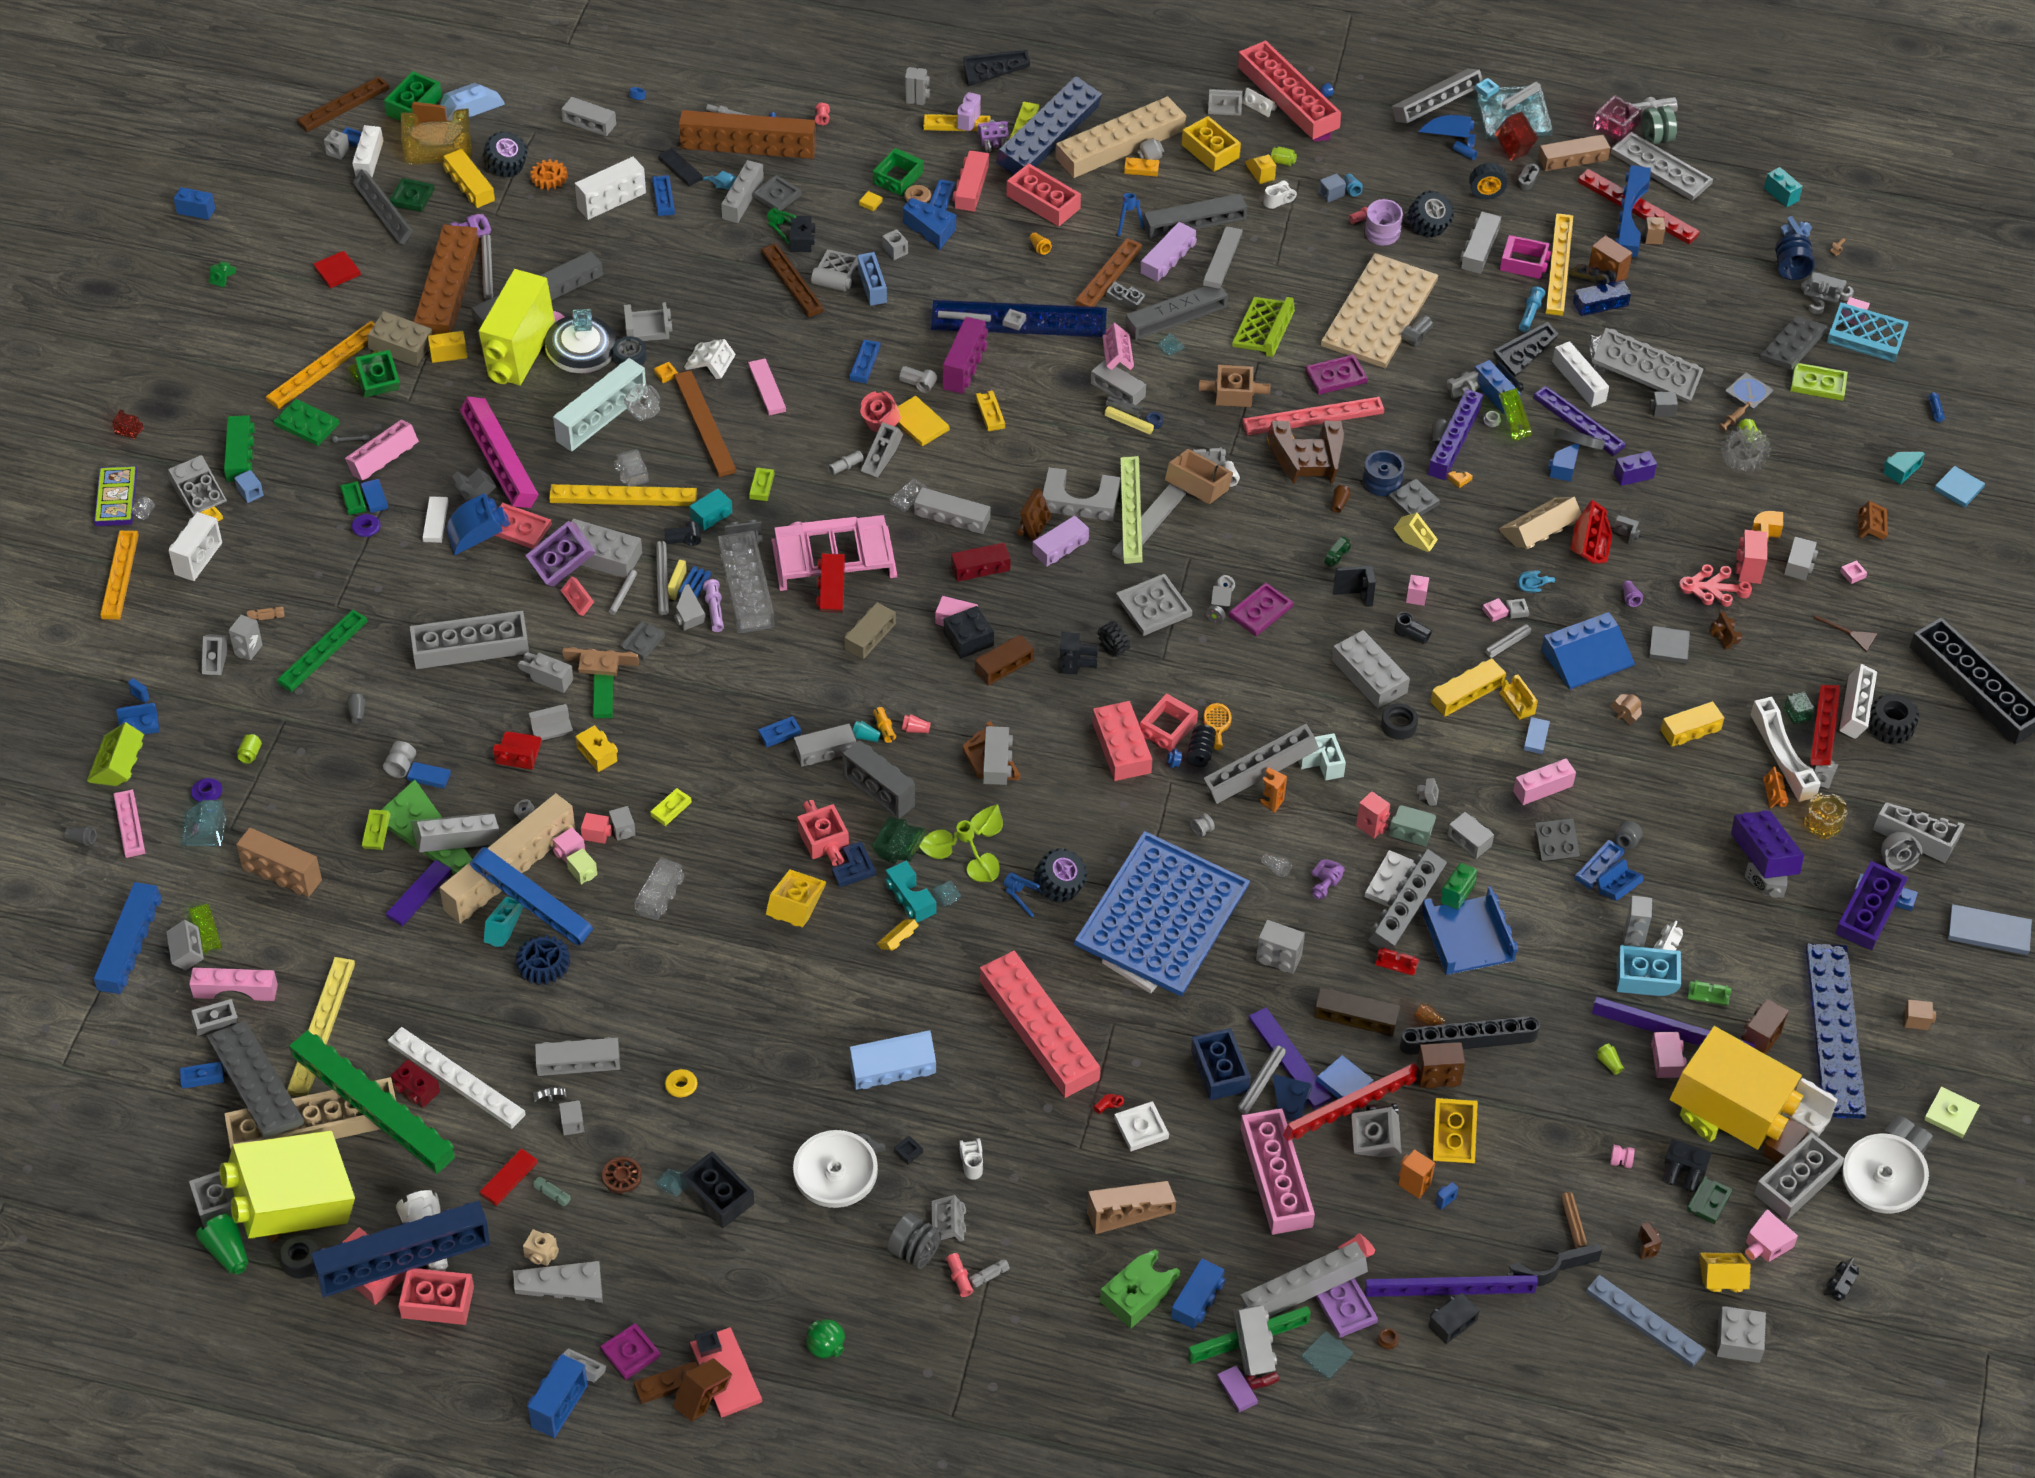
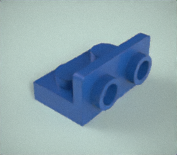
[116,703,160,735]

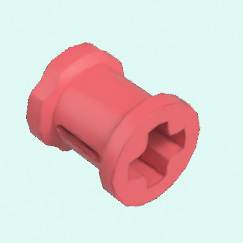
[815,103,830,125]

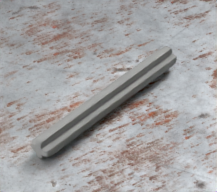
[481,234,493,300]
[656,541,669,615]

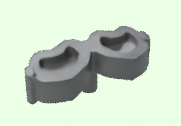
[533,1087,567,1102]

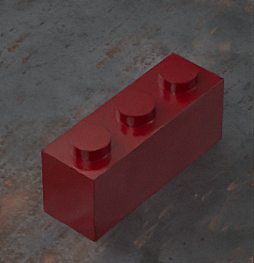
[951,542,1011,582]

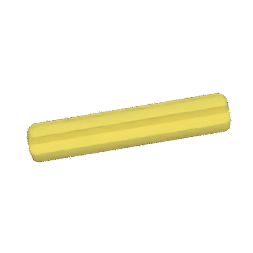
[1105,406,1154,434]

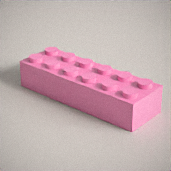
[1240,1108,1315,1235]

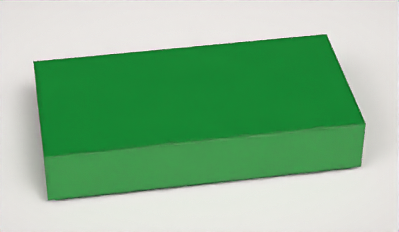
[340,481,367,515]

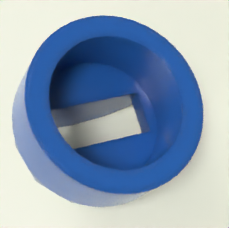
[1320,82,1334,97]

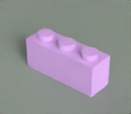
[1033,516,1089,566]

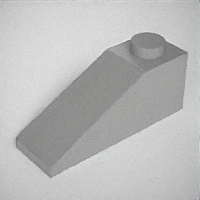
[861,422,903,478]

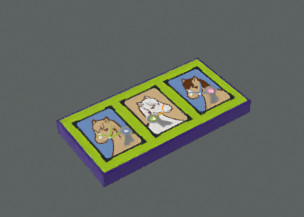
[94,466,137,526]

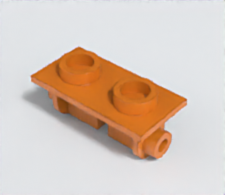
[1763,767,1788,809]

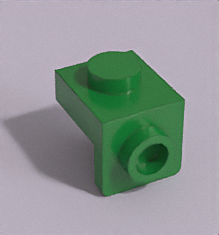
[209,261,236,287]

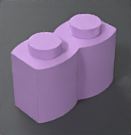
[958,92,981,131]

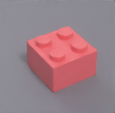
[1735,530,1767,584]

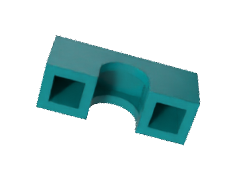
[884,861,936,923]

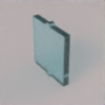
[1302,1331,1353,1379]

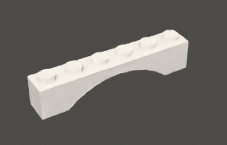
[1751,697,1821,802]

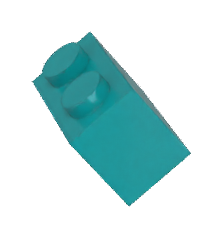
[1764,167,1803,208]
[689,489,733,530]

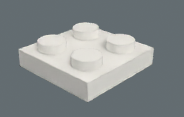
[1114,1101,1169,1151]

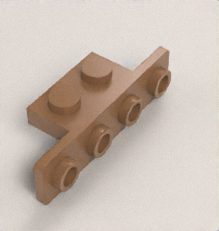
[563,647,639,676]

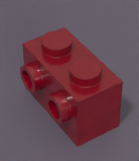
[391,1059,440,1108]

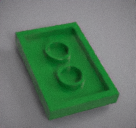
[274,399,340,446]

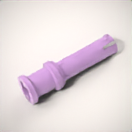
[703,579,724,632]

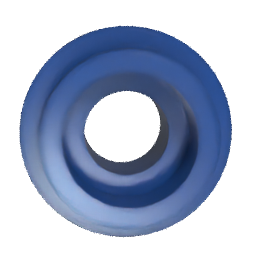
[1167,749,1182,768]

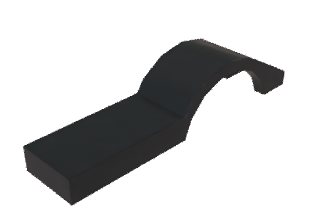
[1507,1243,1602,1286]

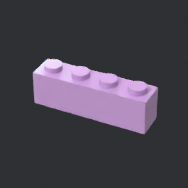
[1140,222,1197,282]

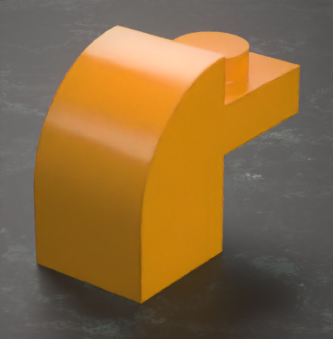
[1752,511,1783,542]

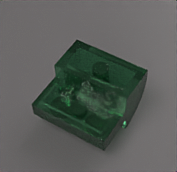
[872,817,927,864]

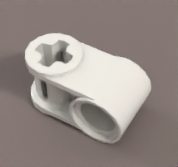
[1264,181,1297,209]
[959,1138,983,1180]

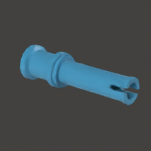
[1519,286,1545,332]

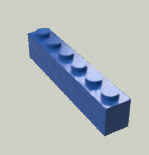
[94,882,162,994]

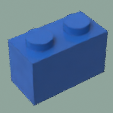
[174,187,215,220]

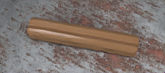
[1561,1192,1587,1249]

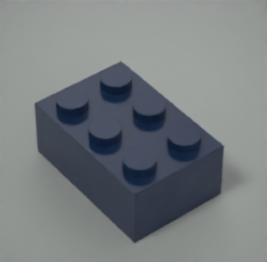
[1191,1028,1251,1100]

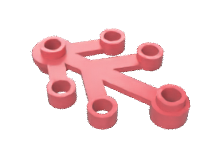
[1679,565,1752,607]

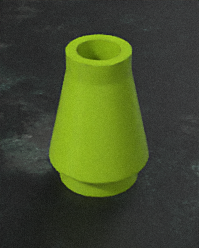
[1596,1044,1624,1075]

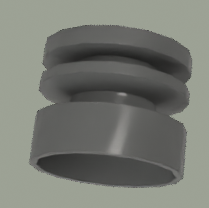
[887,1212,942,1269]

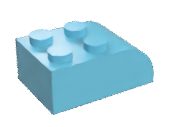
[1617,945,1681,996]

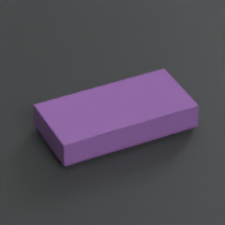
[1217,1365,1258,1413]

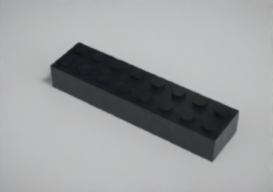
[1910,617,2035,745]

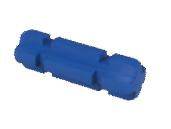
[1928,392,1945,423]

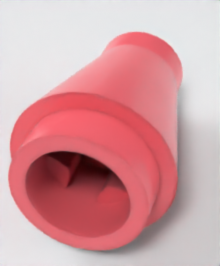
[902,714,931,734]

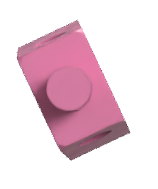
[1745,1209,1798,1262]

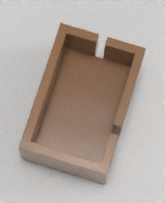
[1165,449,1233,504]

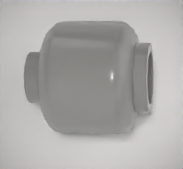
[1138,138,1164,160]

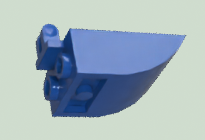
[1419,114,1476,148]
[447,493,510,556]

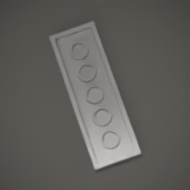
[1611,132,1713,201]

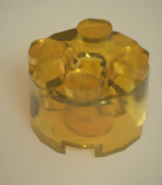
[1804,793,1847,839]

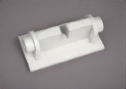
[1242,88,1277,117]
[1654,921,1683,950]

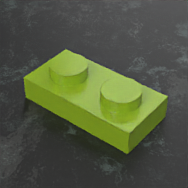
[749,468,774,501]
[362,810,390,850]

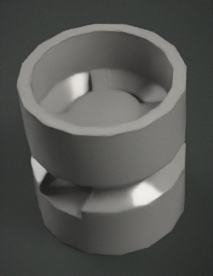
[383,741,416,778]

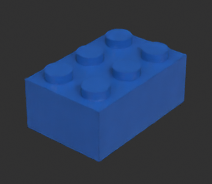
[527,1354,588,1438]

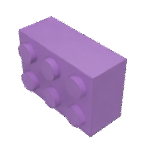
[526,521,596,586]

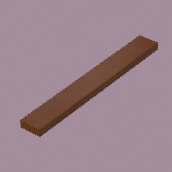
[674,370,736,477]

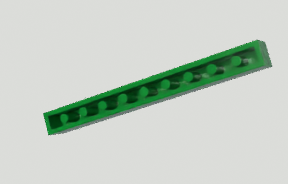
[289,1030,455,1174]

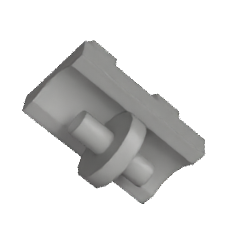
[1447,371,1480,399]

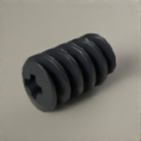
[1187,725,1216,767]

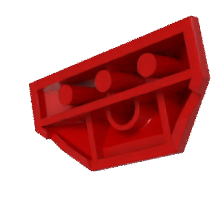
[1570,500,1612,564]

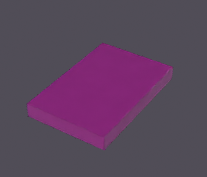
[1305,354,1368,395]
[1228,583,1294,636]

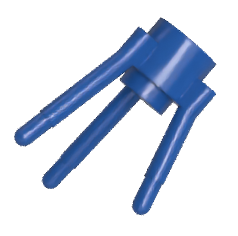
[1117,193,1144,236]
[1004,872,1042,917]

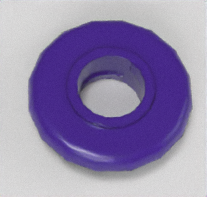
[352,514,381,537]
[191,778,222,803]

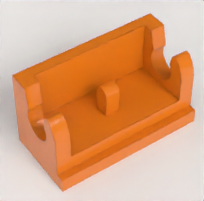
[1260,767,1287,813]

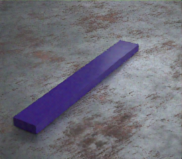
[1592,997,1755,1048]
[1364,1275,1538,1297]

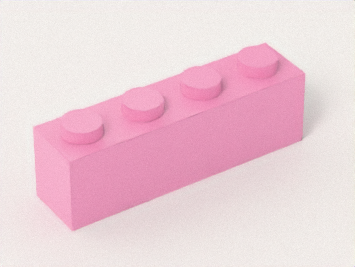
[345,420,419,480]

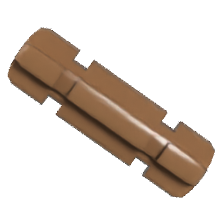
[247,606,285,620]

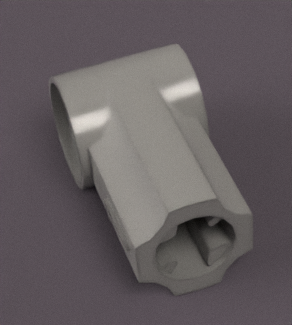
[899,366,937,393]

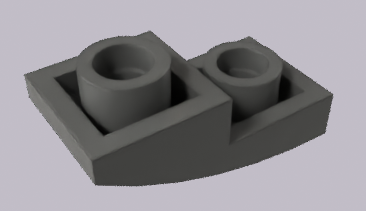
[1105,282,1146,308]

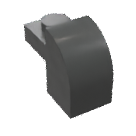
[452,468,496,501]

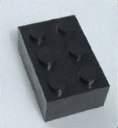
[680,1151,755,1229]

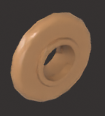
[904,185,931,203]

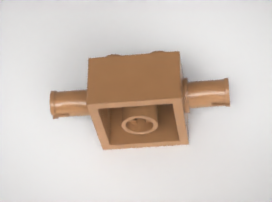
[1199,365,1270,407]

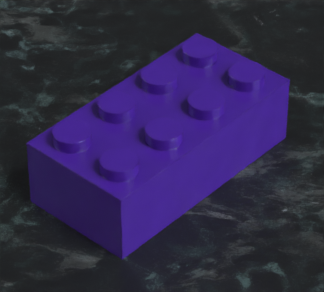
[1731,810,1804,879]
[1835,861,1908,951]

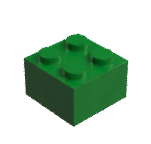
[354,350,400,398]

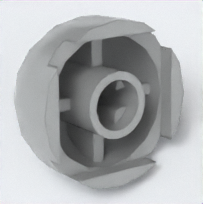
[1881,831,1923,871]

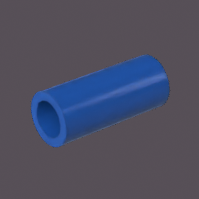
[1453,141,1478,160]

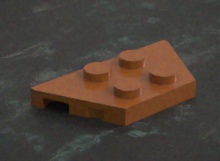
[963,721,1020,780]

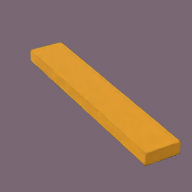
[100,530,139,620]

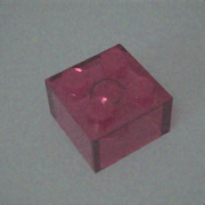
[1593,95,1642,141]

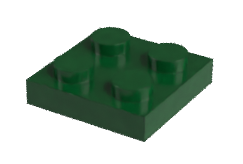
[390,178,435,212]

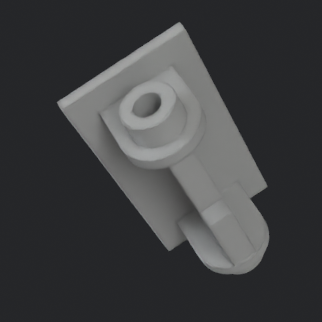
[1193,447,1226,466]

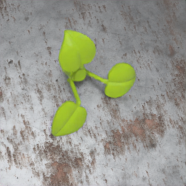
[917,804,1003,882]

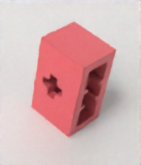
[1356,791,1390,839]

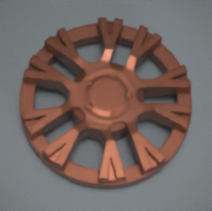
[602,1157,642,1194]

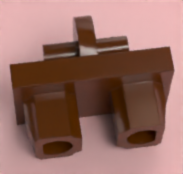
[1710,612,1743,649]

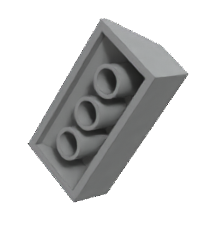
[411,813,499,852]

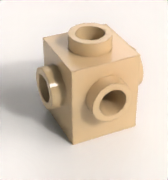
[523,1229,558,1266]

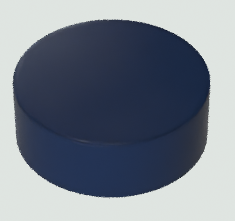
[1145,412,1163,429]

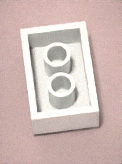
[169,512,222,581]

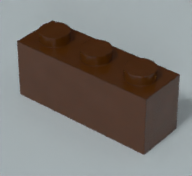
[975,634,1034,686]

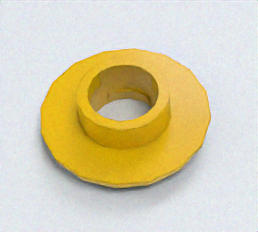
[665,1069,698,1098]

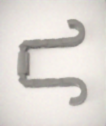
[1801,279,1854,314]

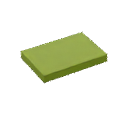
[1790,363,1848,401]

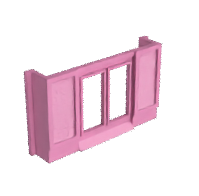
[771,515,897,591]

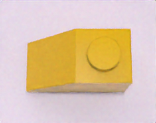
[1245,154,1276,184]

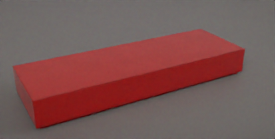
[480,1148,538,1206]

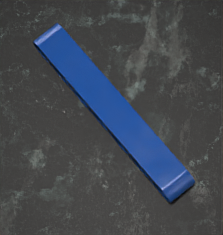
[470,847,593,945]

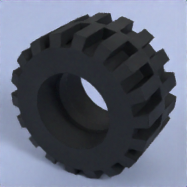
[1868,693,1920,744]

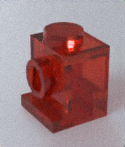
[112,410,143,439]

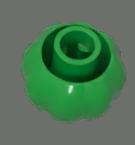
[806,1319,845,1359]

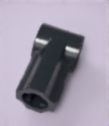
[664,522,701,546]
[1394,612,1432,644]

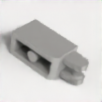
[517,652,573,693]

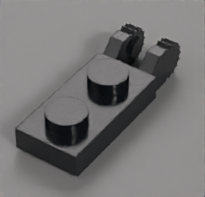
[1569,264,1617,285]

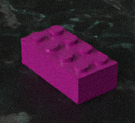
[943,316,988,394]

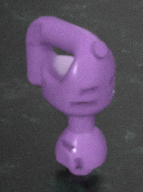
[451,214,491,238]
[1311,859,1345,900]

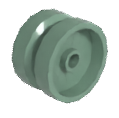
[1641,105,1677,144]

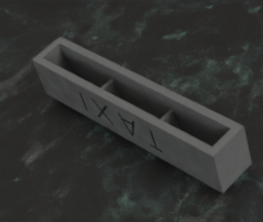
[1125,286,1228,340]

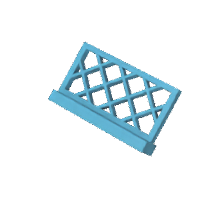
[1827,303,1909,363]

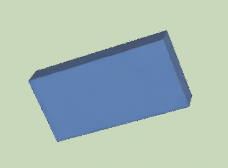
[1524,717,1550,754]

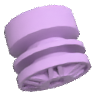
[1365,199,1403,246]

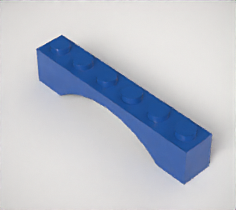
[1615,165,1651,257]

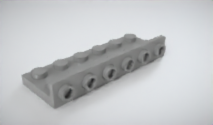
[1592,328,1703,403]

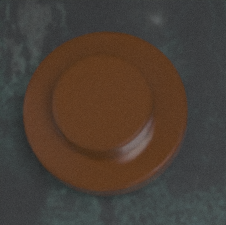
[1377,1328,1399,1349]

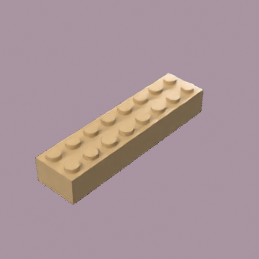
[1056,96,1186,178]
[439,793,575,923]
[224,1077,396,1150]

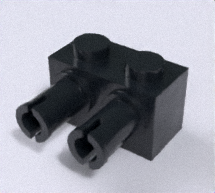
[1059,632,1098,674]
[1662,1139,1712,1193]

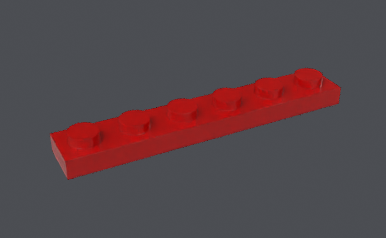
[1811,685,1840,766]

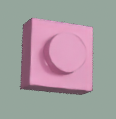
[1840,560,1867,584]
[1482,598,1509,622]

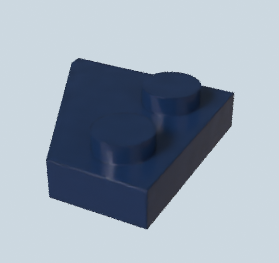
[1273,1074,1312,1121]

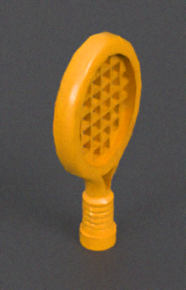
[1203,703,1232,750]

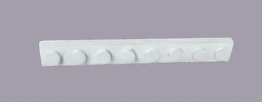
[388,1027,526,1129]

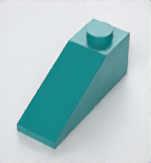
[484,896,524,947]

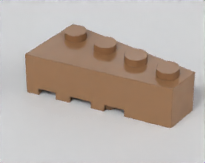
[1087,1181,1176,1234]

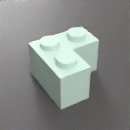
[1298,733,1346,781]

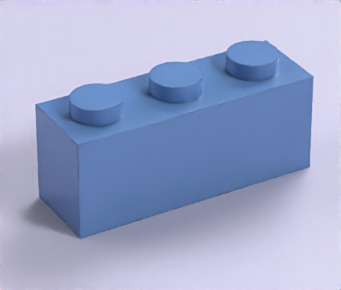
[857,252,887,306]

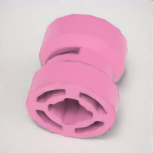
[1610,1145,1635,1169]

